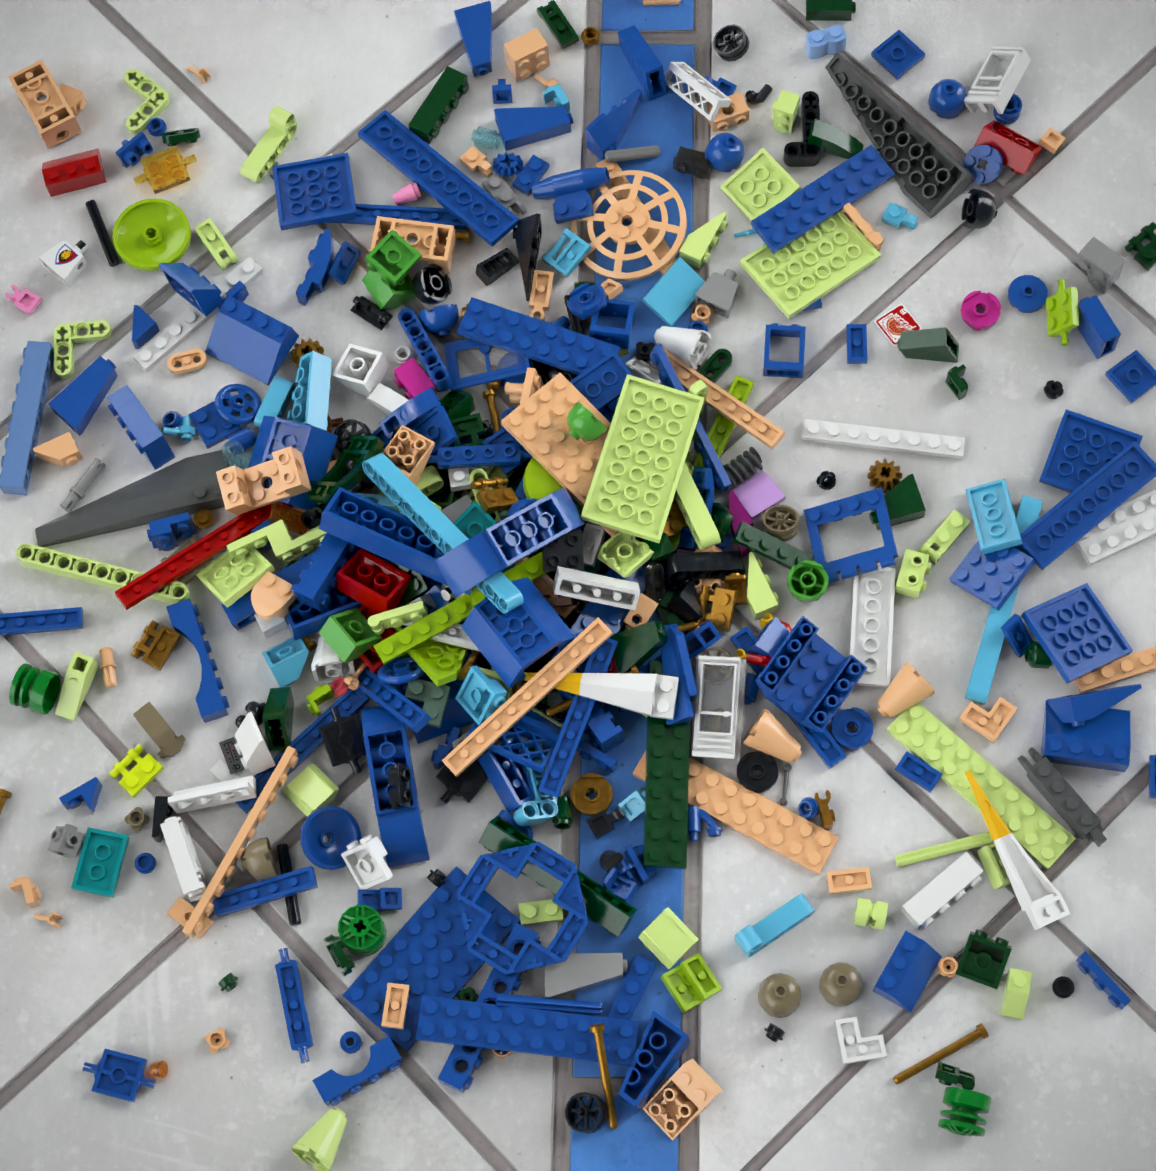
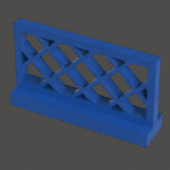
[466,715,561,773]

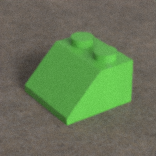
[362,270,416,310]
[319,608,382,663]

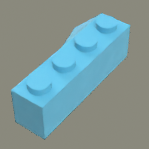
[287,351,332,431]

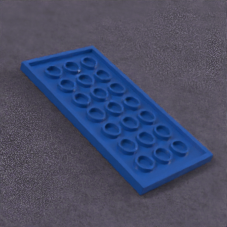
[342,866,521,1052]

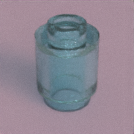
[471,127,501,149]

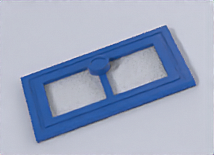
[444,338,531,392]

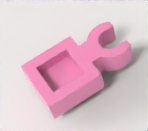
[5,285,42,316]

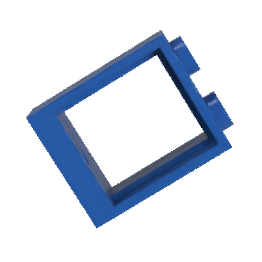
[589,299,635,349]
[763,323,806,378]

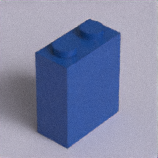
[1077,295,1121,359]

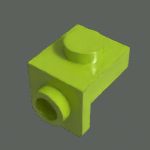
[306,683,334,717]

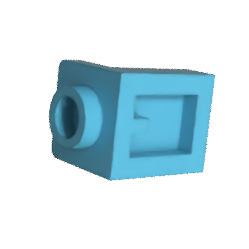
[542,84,570,112]
[618,787,645,822]

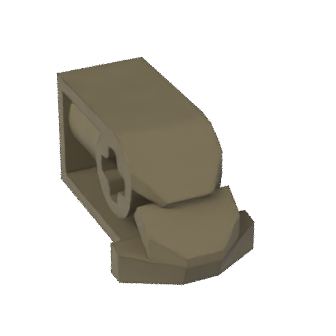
[133,702,186,758]

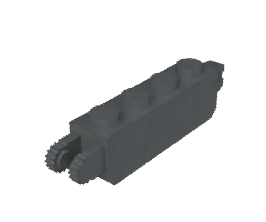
[1018,748,1107,847]

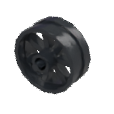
[713,24,750,62]
[334,419,372,453]
[565,1092,608,1134]

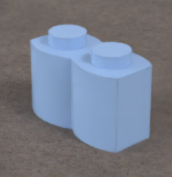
[805,25,847,59]

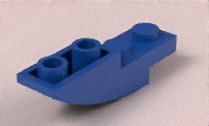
[296,228,334,306]
[372,388,441,451]

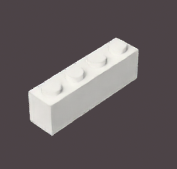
[553,566,640,611]
[900,852,984,930]

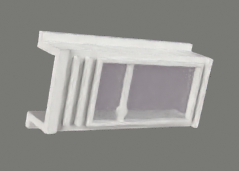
[690,655,747,760]

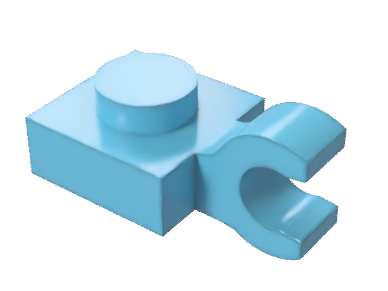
[881,202,918,230]

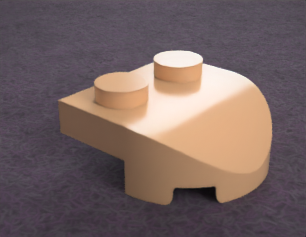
[251,571,296,620]

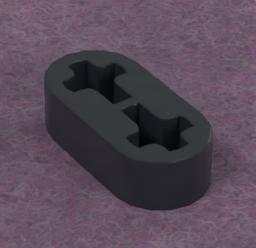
[301,503,327,529]

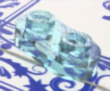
[222,441,249,470]

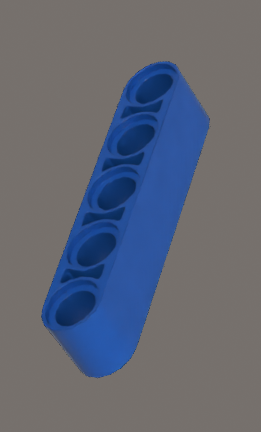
[398,308,452,391]

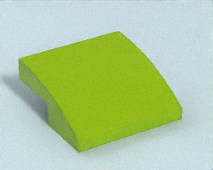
[660,953,722,1014]

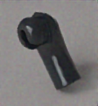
[745,84,773,104]

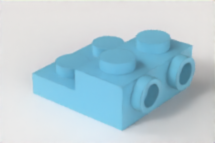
[455,666,507,726]

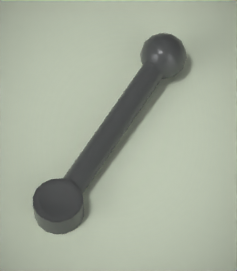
[779,763,792,806]

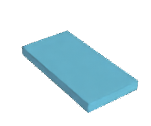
[965,478,1023,555]

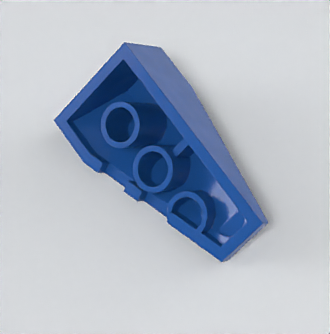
[585,89,642,160]

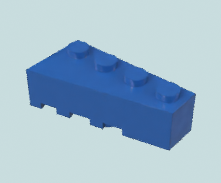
[558,691,624,753]

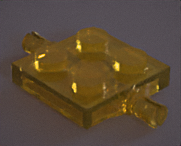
[133,146,197,194]

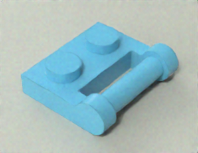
[541,228,592,278]

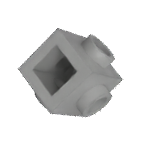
[48,824,84,858]

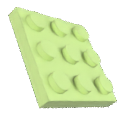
[720,148,802,221]
[196,548,275,608]

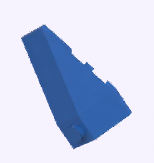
[1047,684,1142,726]

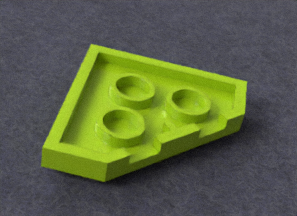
[407,640,469,687]

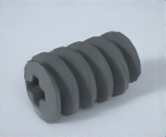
[723,447,763,488]

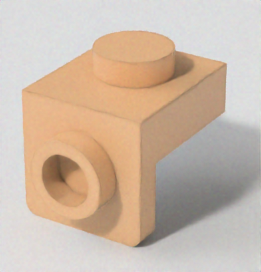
[9,877,41,908]

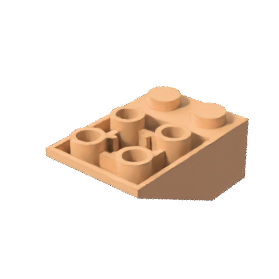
[382,425,435,486]
[642,1058,723,1141]

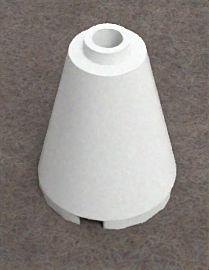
[654,326,711,369]

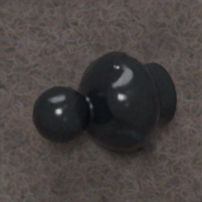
[235,701,266,728]

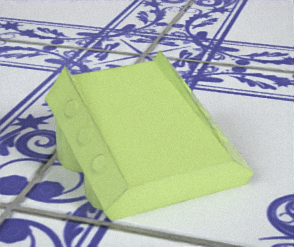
[596,531,654,578]
[282,763,339,817]
[638,907,699,970]

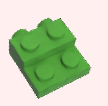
[366,230,422,287]

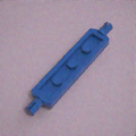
[427,443,533,469]
[275,948,314,1064]

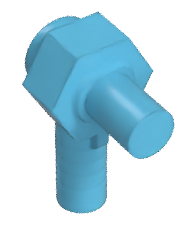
[161,416,195,442]

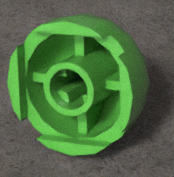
[567,402,607,441]
[787,560,829,603]

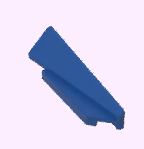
[661,624,698,725]

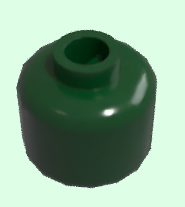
[1025,641,1052,669]

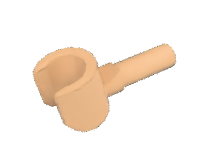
[187,66,211,83]
[534,74,558,88]
[344,663,366,690]
[34,912,64,928]

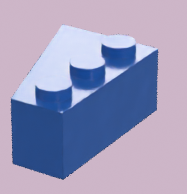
[478,738,535,813]

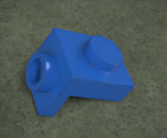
[602,867,638,903]

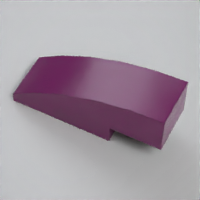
[728,490,754,557]

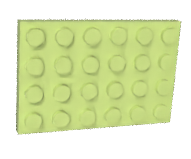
[740,211,881,319]

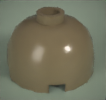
[241,837,278,881]
[819,962,863,1007]
[758,973,802,1018]

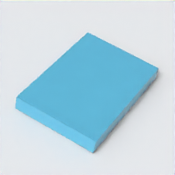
[642,257,705,327]

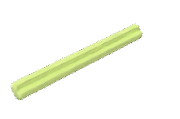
[895,832,994,867]

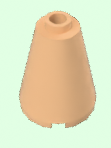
[877,662,935,718]
[742,709,803,763]

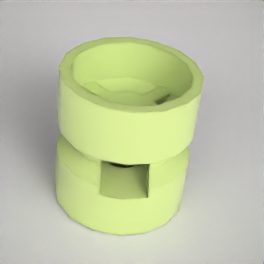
[854,897,888,930]

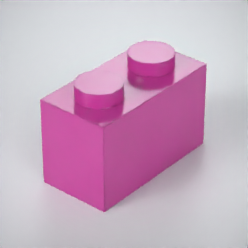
[393,357,437,400]

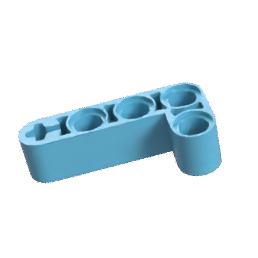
[513,740,558,826]
[734,894,815,958]

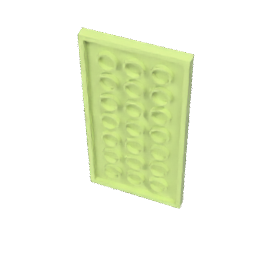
[580,374,705,543]

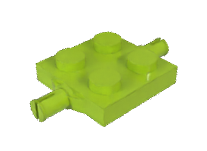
[1046,279,1079,346]

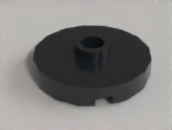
[737,751,778,793]

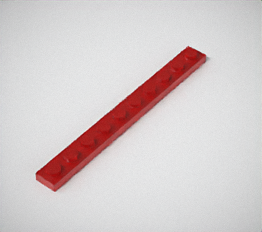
[115,502,294,610]

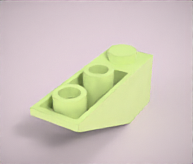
[679,212,728,269]
[747,552,780,620]
[55,652,99,721]

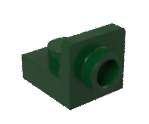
[945,364,968,400]

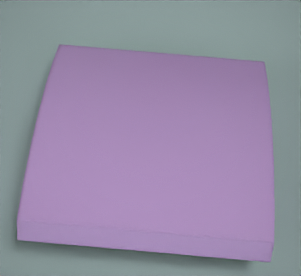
[729,470,785,520]

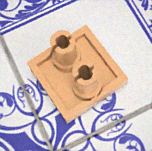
[505,368,544,405]

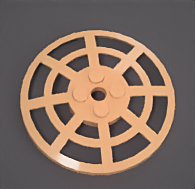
[571,170,687,281]

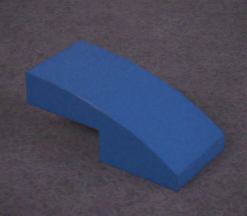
[357,888,402,912]

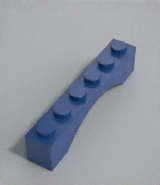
[166,599,230,723]
[615,620,722,712]

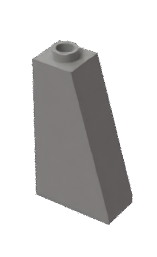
[545,953,627,999]

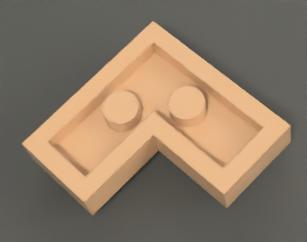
[959,697,1018,743]

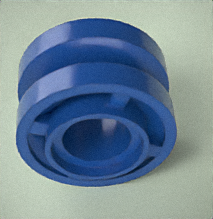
[993,94,1022,124]

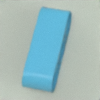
[254,376,296,428]

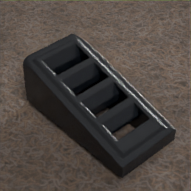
[475,248,519,286]
[152,796,173,842]

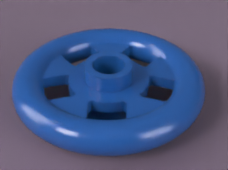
[215,384,262,425]
[377,657,425,684]

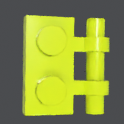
[109,744,164,798]

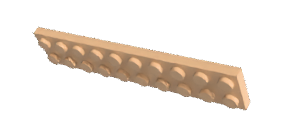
[633,751,839,875]

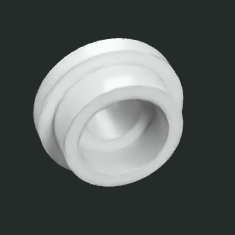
[393,346,413,365]

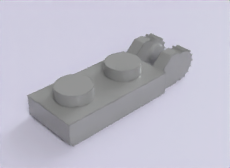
[482,173,527,217]

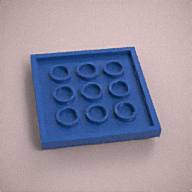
[272,153,357,231]
[1039,409,1143,493]
[1021,583,1133,684]

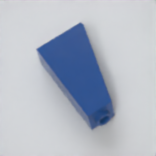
[454,1,492,77]
[617,25,667,101]
[494,106,573,151]
[49,356,118,436]

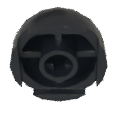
[961,189,998,229]
[412,264,452,305]

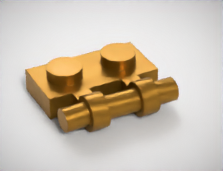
[471,476,519,513]
[696,585,737,632]
[131,620,182,671]

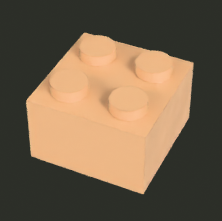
[504,28,550,82]

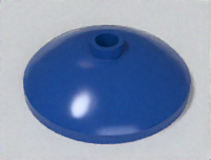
[300,806,361,870]

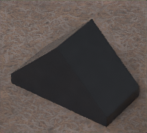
[667,580,703,623]

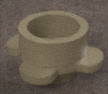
[125,807,150,832]

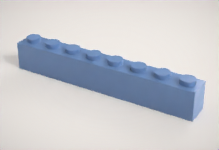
[0,341,54,495]

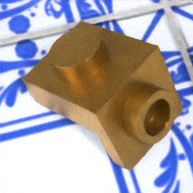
[725,573,747,605]

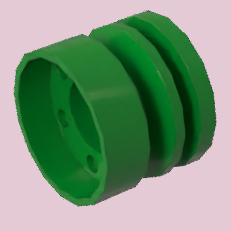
[9,663,61,715]
[338,905,387,956]
[938,1087,991,1137]

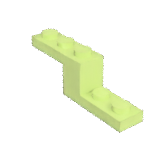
[226,519,327,561]

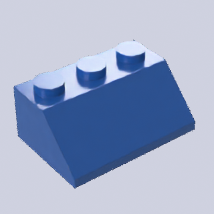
[158,263,224,317]
[873,931,942,1013]

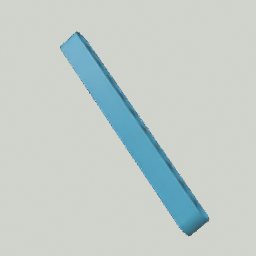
[362,453,524,614]
[965,495,1043,704]

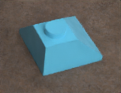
[262,637,309,688]

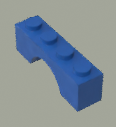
[312,1036,404,1106]

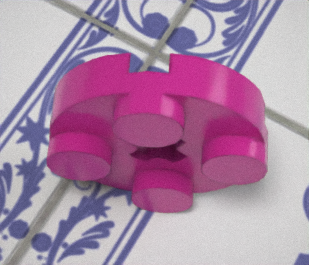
[960,291,1001,331]

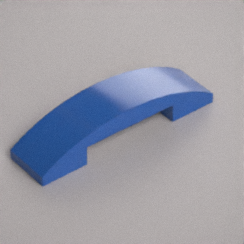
[678,467,714,549]

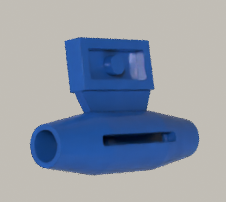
[532,167,610,224]

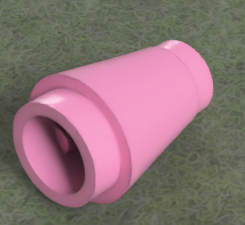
[392,183,422,205]

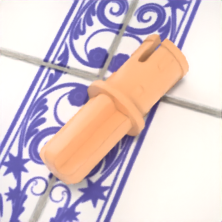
[99,647,117,688]

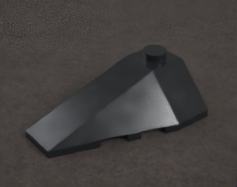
[513,213,542,301]

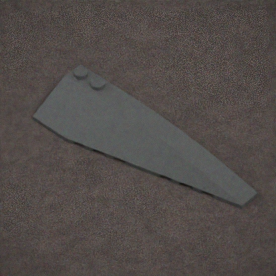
[825,52,976,218]
[35,449,229,547]

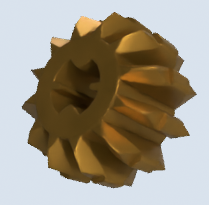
[291,338,324,368]
[867,458,902,494]

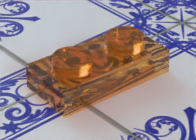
[269,502,307,535]

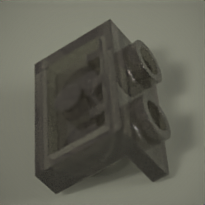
[673,146,714,179]

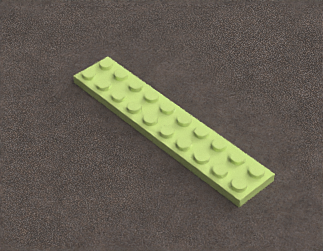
[886,703,1076,870]

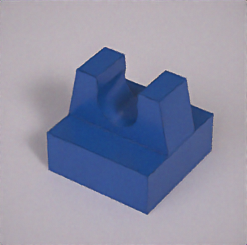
[492,79,512,104]

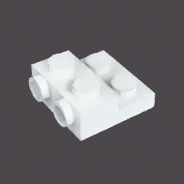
[341,834,393,890]

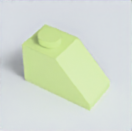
[1001,968,1032,1020]

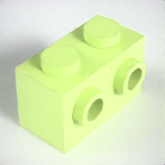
[771,90,800,134]
[895,549,932,599]

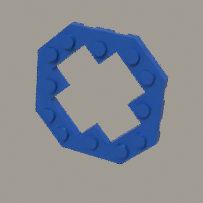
[457,842,589,975]

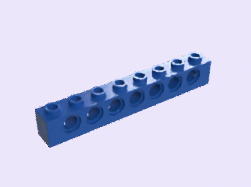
[438,923,541,1093]

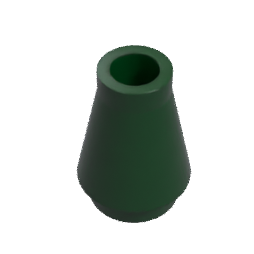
[552,796,573,829]

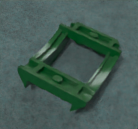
[306,435,385,504]

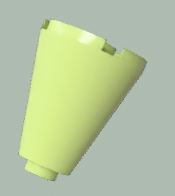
[292,1108,347,1171]

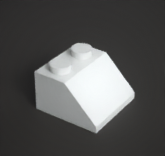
[331,343,390,397]
[234,712,276,776]

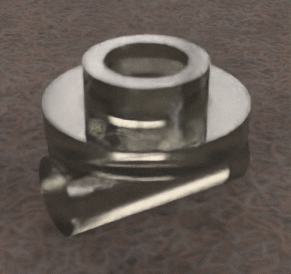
[600,850,624,872]

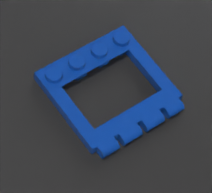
[803,487,899,584]

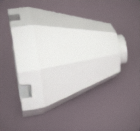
[311,636,355,684]

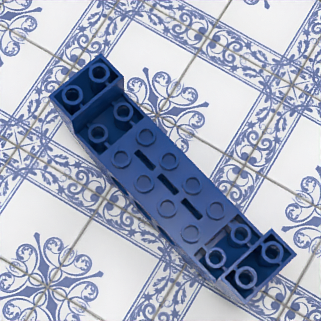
[434,488,586,598]
[361,705,430,868]

